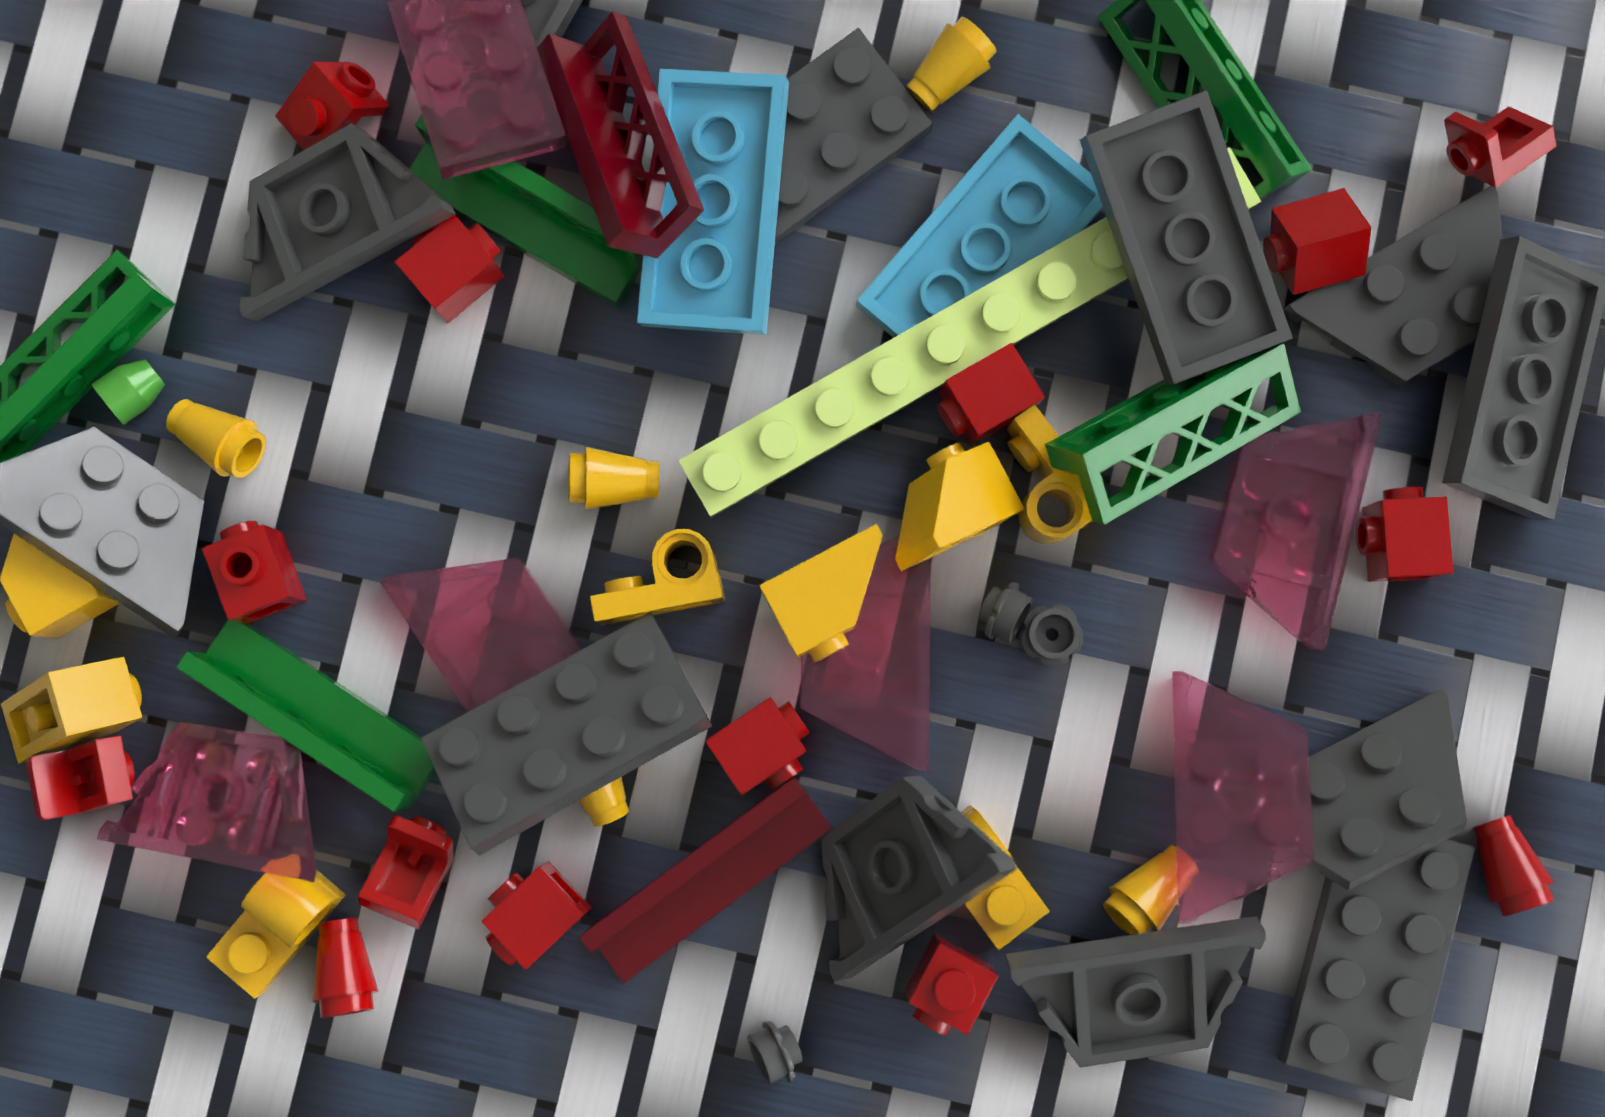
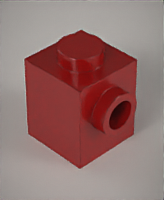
[1263,188,1371,295]
[394,215,505,323]
[937,342,1045,447]
[1356,487,1454,582]
[202,521,307,624]
[705,697,810,796]
[481,861,592,970]
[904,934,999,1036]

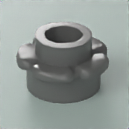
[978,582,1033,643]
[1021,604,1084,667]
[748,1021,803,1085]

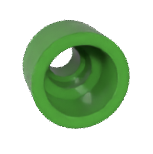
[91,359,165,425]

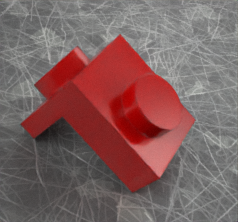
[275,62,389,150]
[1444,106,1557,188]
[26,736,135,821]
[358,815,453,930]

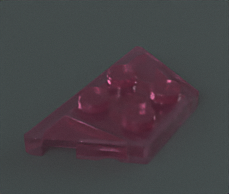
[1209,412,1382,652]
[800,536,931,771]
[380,558,582,712]
[1172,671,1314,924]
[97,722,317,882]

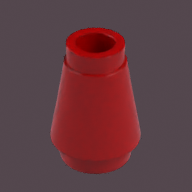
[1473,815,1555,916]
[312,918,379,1018]

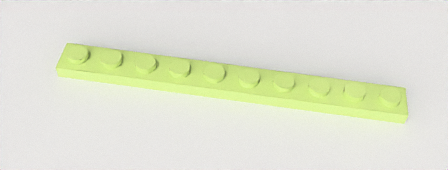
[678,147,1261,518]

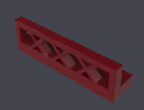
[535,11,704,258]
[579,775,832,984]

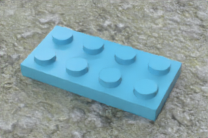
[637,69,789,335]
[856,114,1103,338]

